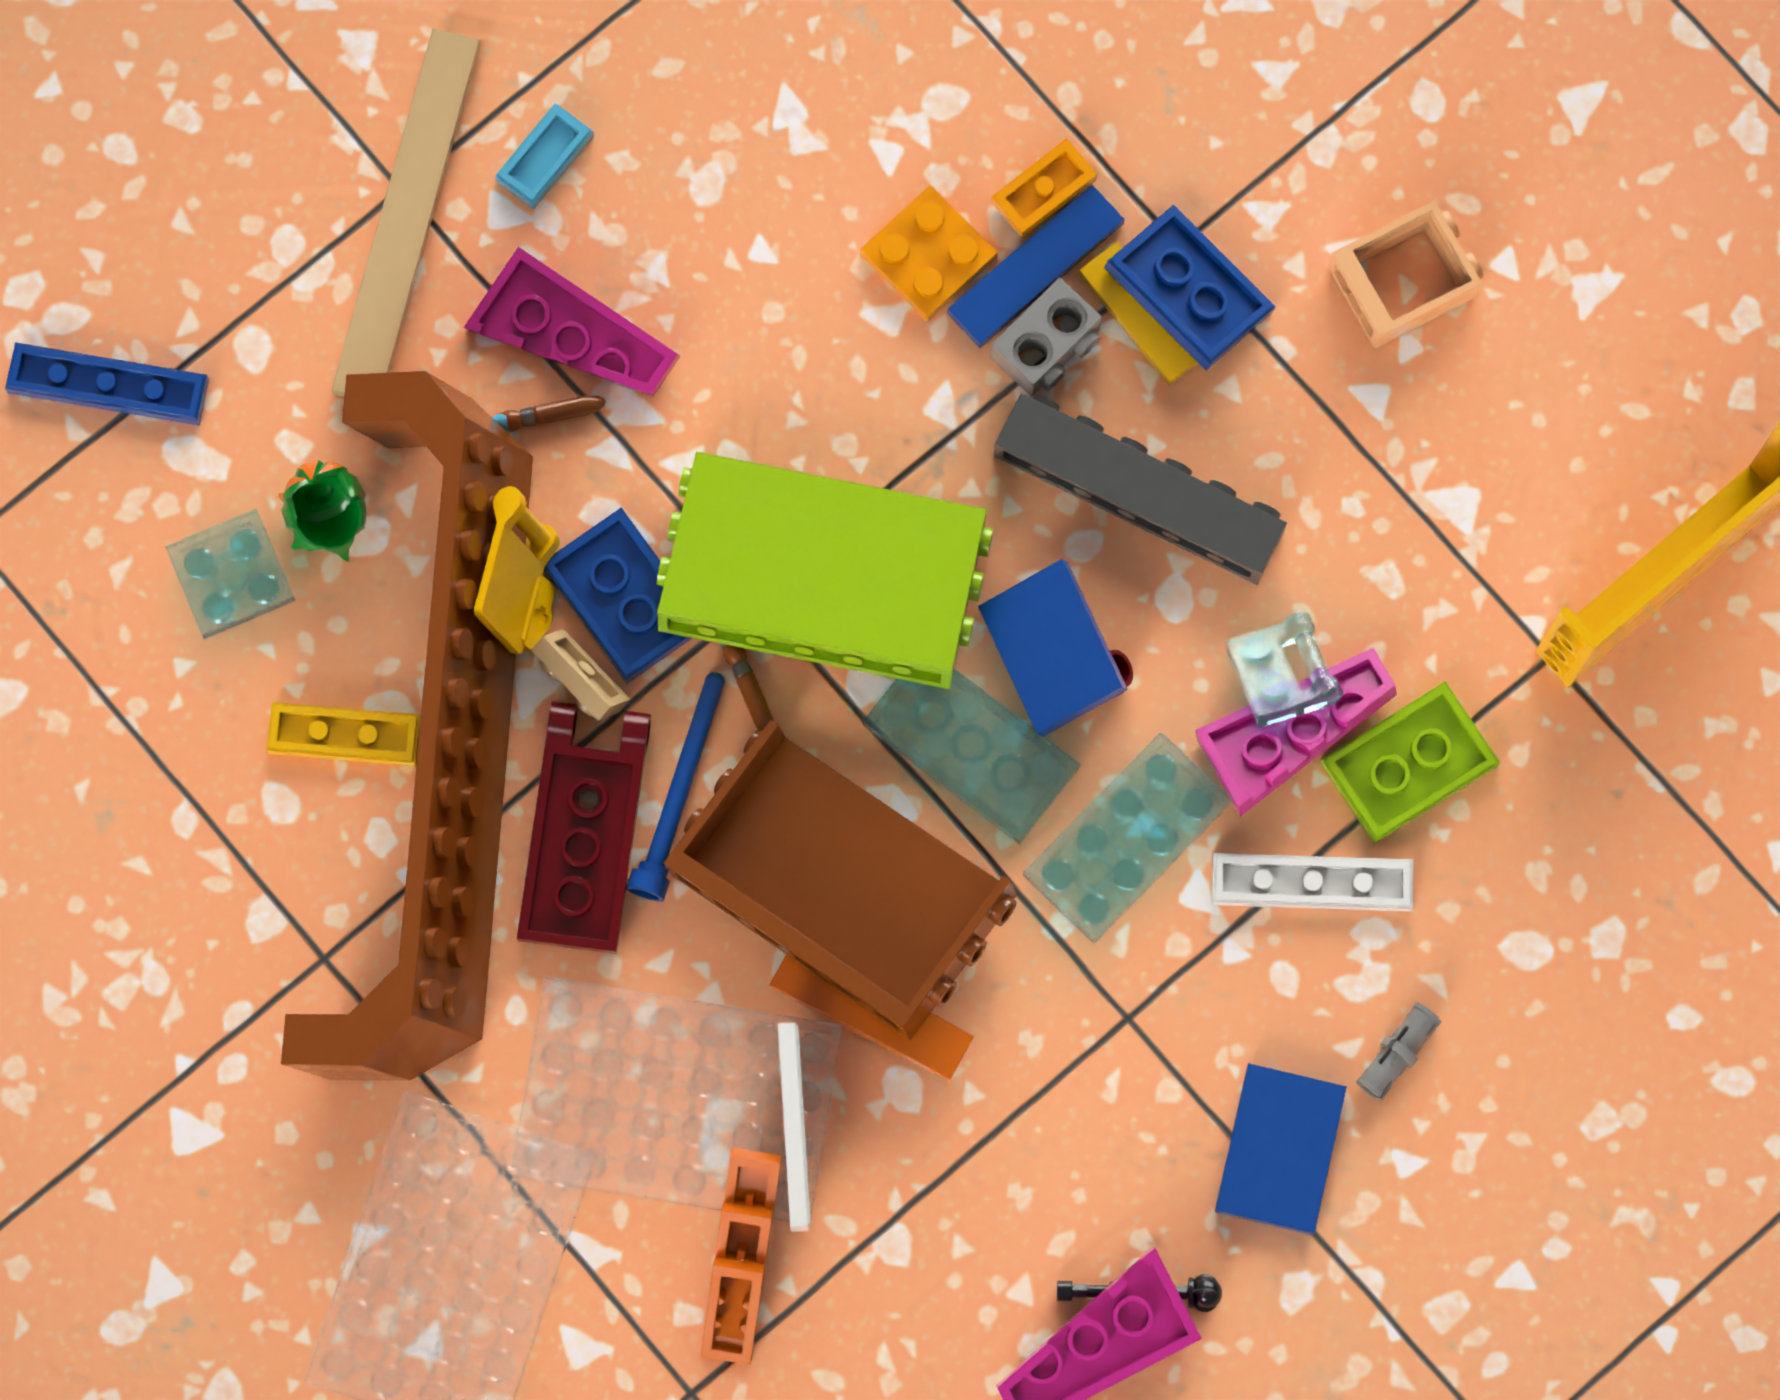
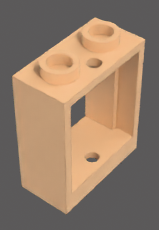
[1328,200,1484,350]

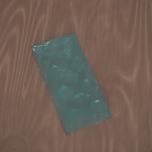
[862,668,1081,845]
[1022,732,1232,944]

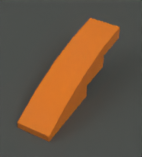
[769,955,974,1082]
[700,1148,782,1365]

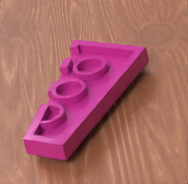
[463,247,681,397]
[1195,648,1397,817]
[996,1246,1202,1400]

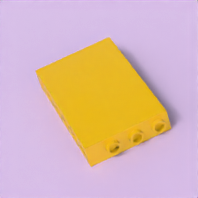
[1535,423,1780,688]

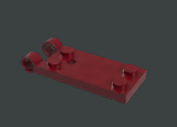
[517,701,651,954]

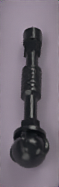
[1057,1274,1222,1312]

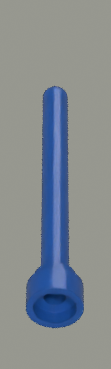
[626,672,725,902]

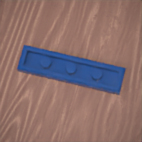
[947,185,1125,348]
[5,342,209,426]

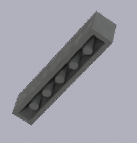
[994,393,1287,585]

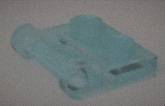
[1226,612,1343,728]

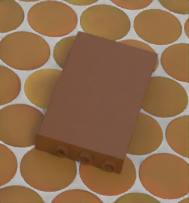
[664,720,1017,1040]

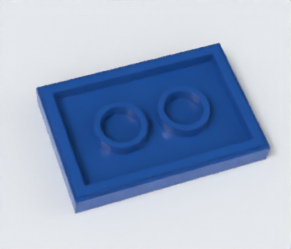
[1104,205,1276,371]
[544,507,692,684]
[978,559,1128,737]
[1214,1063,1347,1235]

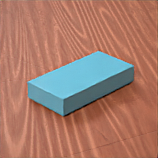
[495,103,594,209]

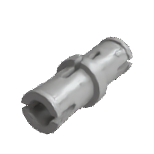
[1356,1002,1442,1101]

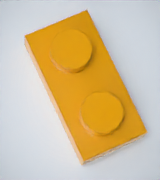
[991,138,1098,238]

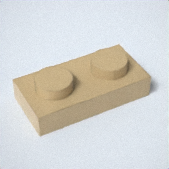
[531,629,631,721]

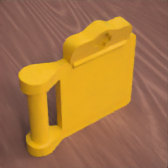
[474,486,560,654]

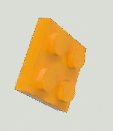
[860,185,998,322]

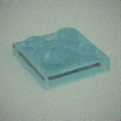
[165,508,296,639]

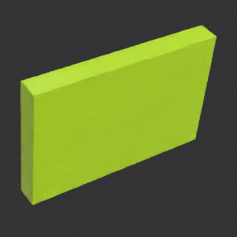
[1320,681,1500,845]

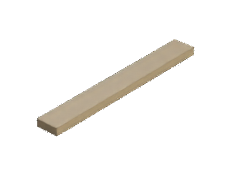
[332,28,481,397]

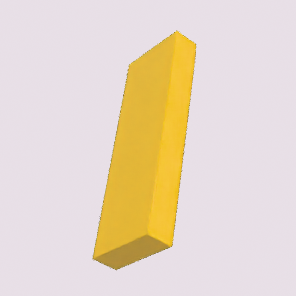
[1079,241,1199,386]
[266,702,421,766]

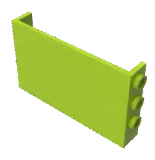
[657,451,994,689]

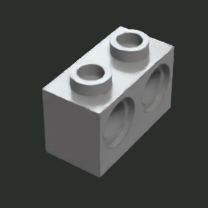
[990,277,1102,397]

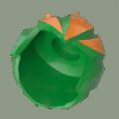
[278,460,367,562]

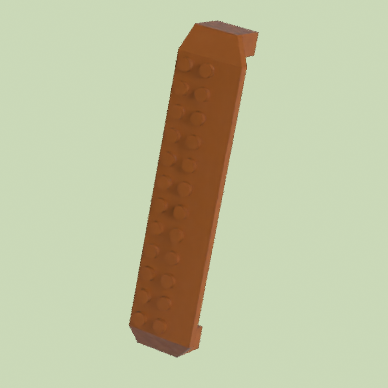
[281,371,533,1081]

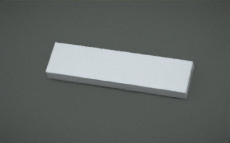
[1212,853,1413,912]
[778,1022,811,1232]

